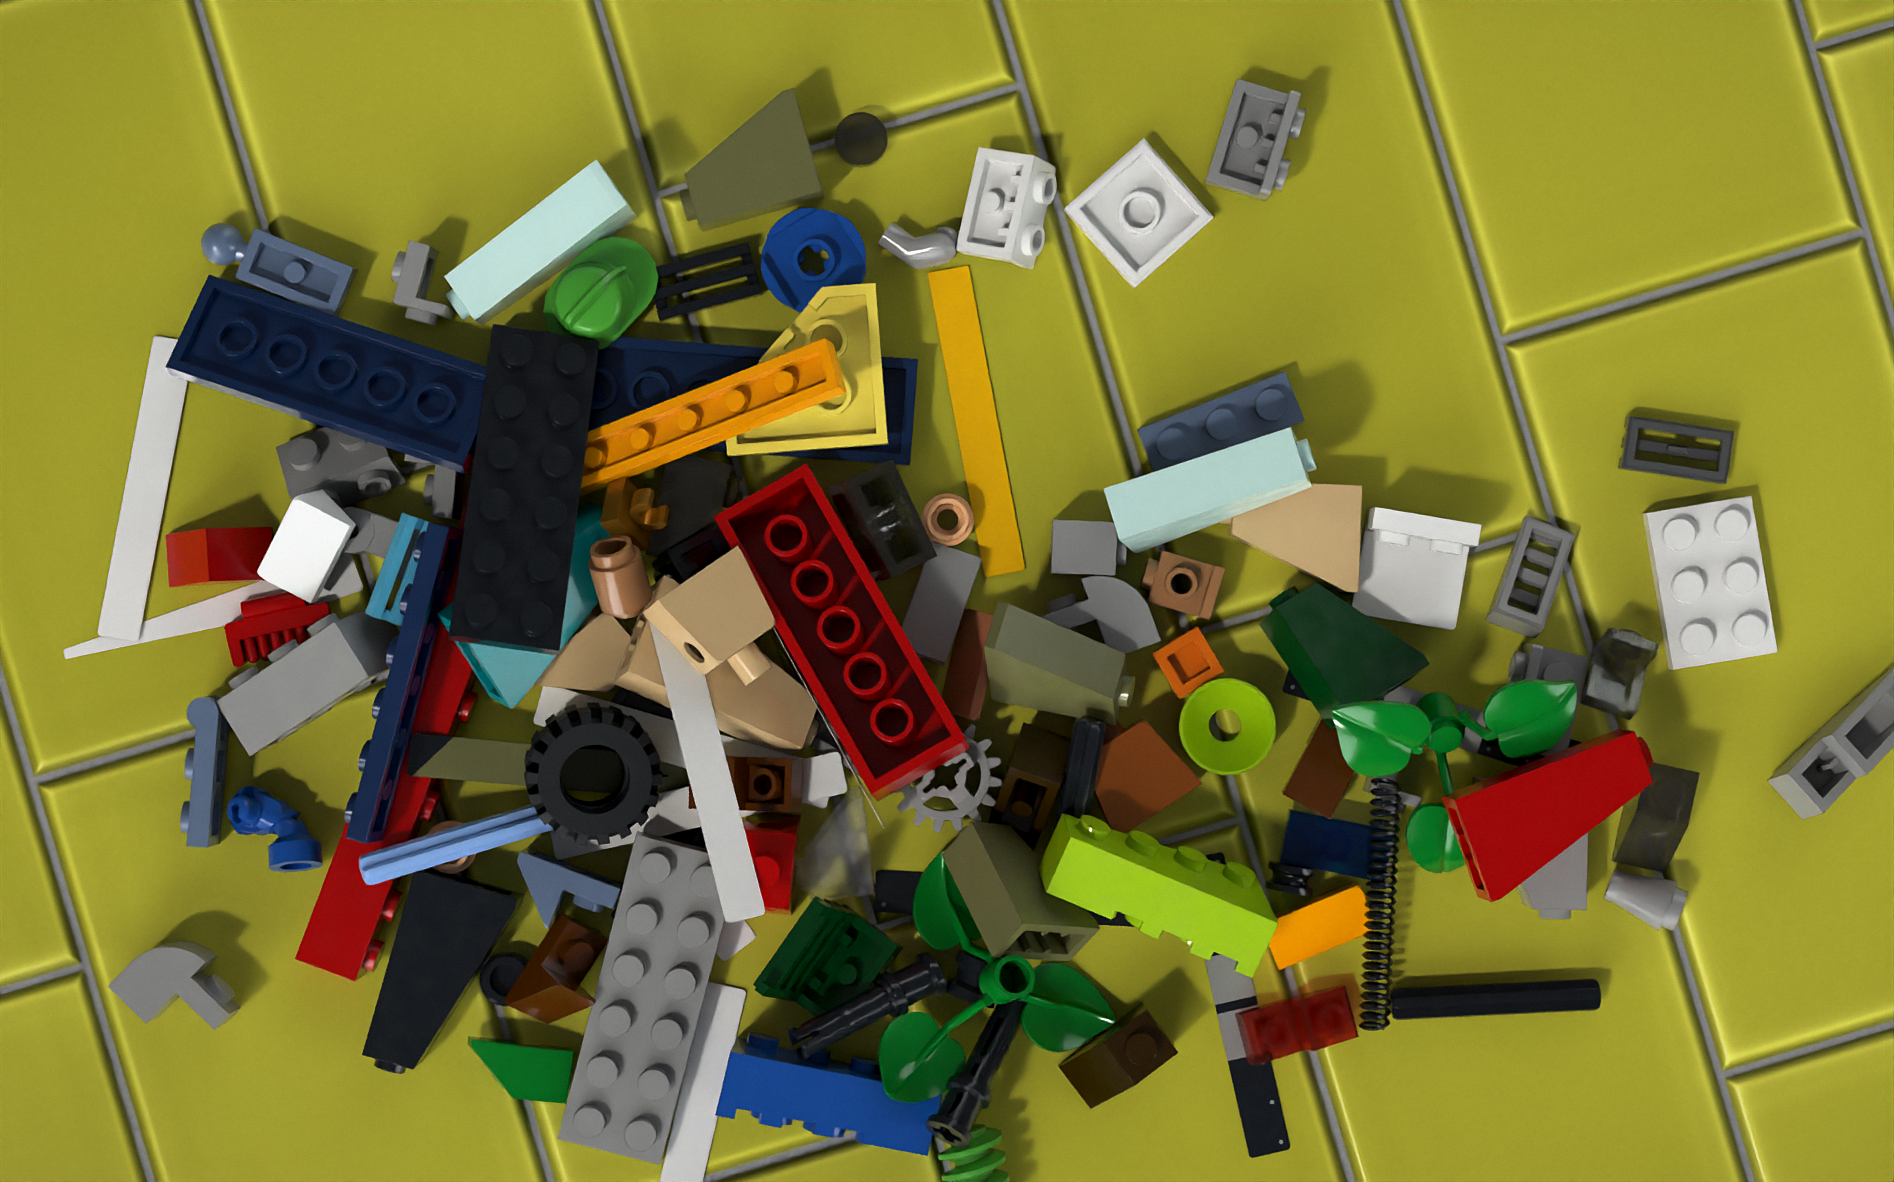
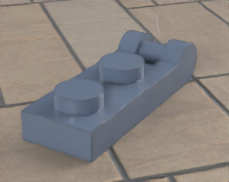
[180,696,230,848]

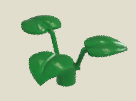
[1331,679,1577,873]
[878,851,1116,1103]

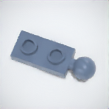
[201,223,357,317]

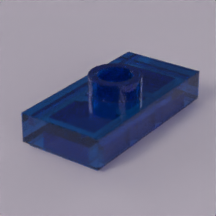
[1278,809,1394,881]

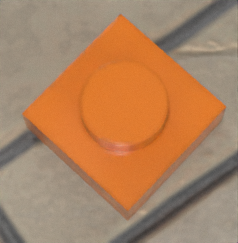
[1151,626,1225,699]

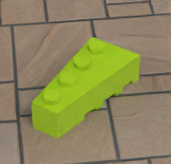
[1038,813,1279,978]

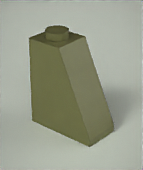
[679,88,824,232]
[984,602,1135,725]
[942,821,1100,961]

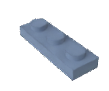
[1137,371,1305,472]

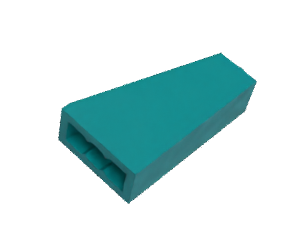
[437,502,611,709]

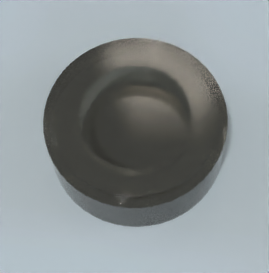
[835,112,888,167]

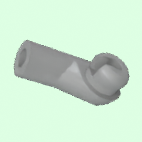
[878,222,958,270]

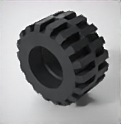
[524,702,662,845]

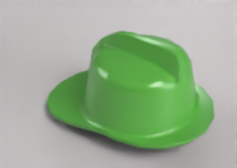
[543,236,658,350]

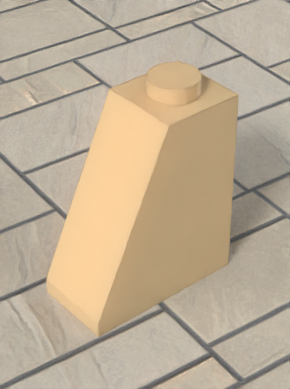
[1219,483,1362,592]

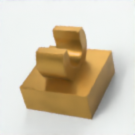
[600,477,670,552]

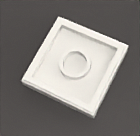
[1064,138,1214,289]

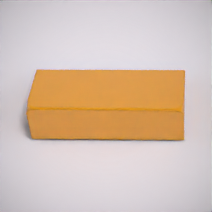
[1268,880,1375,970]

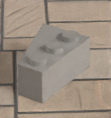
[216,610,400,756]

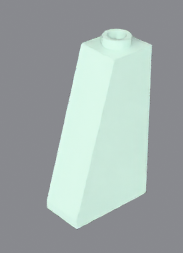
[444,160,638,325]
[1104,427,1317,554]

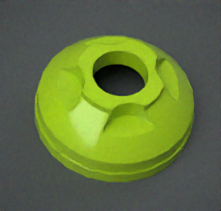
[1179,678,1276,775]

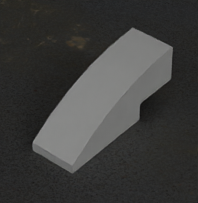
[1767,667,1894,820]

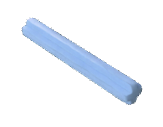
[359,804,553,885]

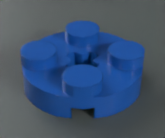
[761,208,866,314]

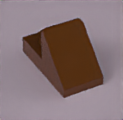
[504,912,609,1024]

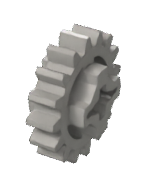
[894,717,1002,833]

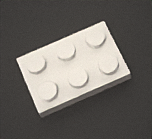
[1642,496,1778,670]

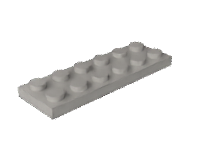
[557,831,725,1165]

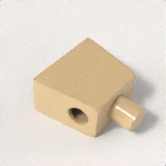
[643,546,776,686]

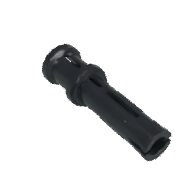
[788,951,947,1060]
[926,999,1027,1148]

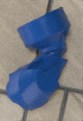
[227,786,323,872]

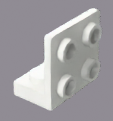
[1351,507,1482,630]

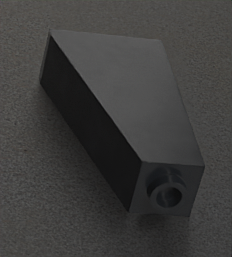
[362,867,525,1074]

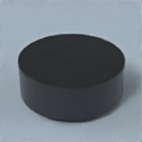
[480,951,529,1006]

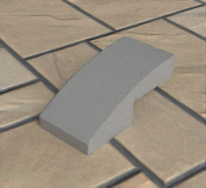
[902,541,982,666]

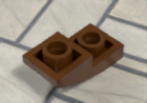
[1282,716,1355,819]
[688,756,803,812]

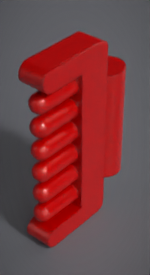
[224,591,332,667]

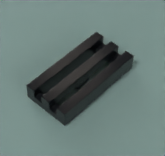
[653,242,762,322]

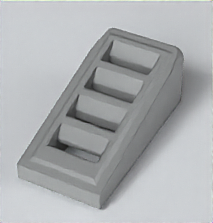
[1486,516,1575,638]

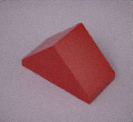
[166,527,274,588]

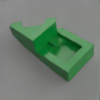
[468,1036,574,1104]

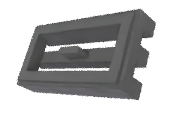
[1618,416,1734,485]

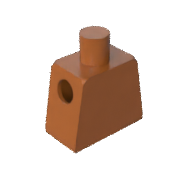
[1094,718,1202,833]

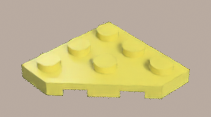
[726,283,888,457]

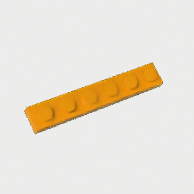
[580,338,847,497]

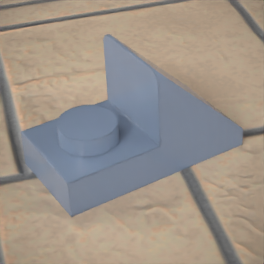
[517,847,623,929]

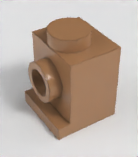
[1139,551,1225,620]

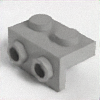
[1205,79,1306,201]
[276,427,405,509]

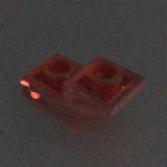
[1235,985,1359,1066]

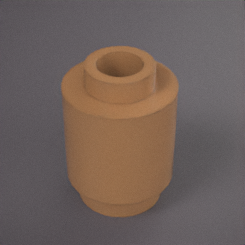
[588,535,653,619]

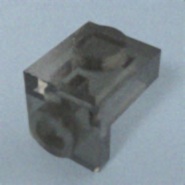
[1580,628,1659,720]

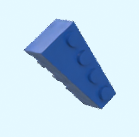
[715,1032,942,1156]

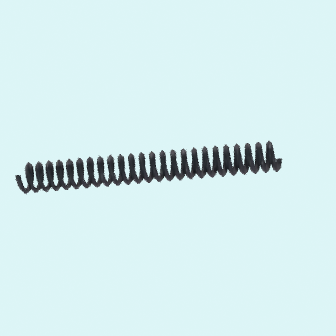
[1358,778,1402,1031]

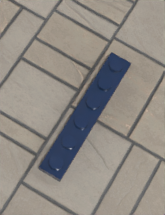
[344,523,463,844]

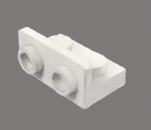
[956,147,1057,269]

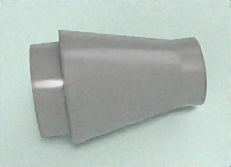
[1603,869,1688,931]

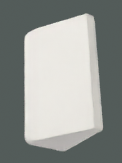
[257,489,356,603]

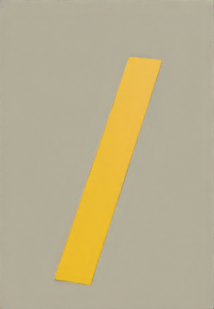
[928,265,1025,577]

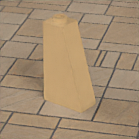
[613,575,819,755]

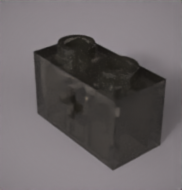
[827,459,937,582]

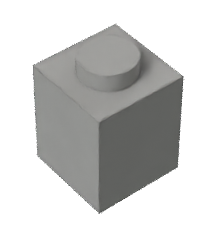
[1050,520,1127,576]

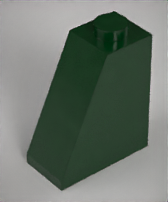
[1259,583,1430,730]

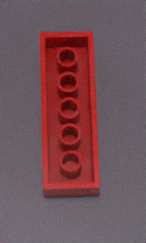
[713,463,970,802]

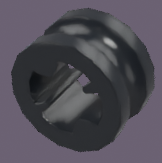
[1265,861,1316,896]

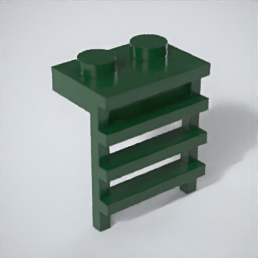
[753,896,903,1017]

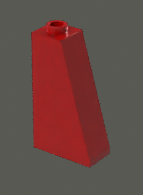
[1441,729,1653,902]

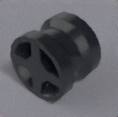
[947,949,995,1009]

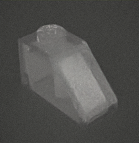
[796,785,876,901]

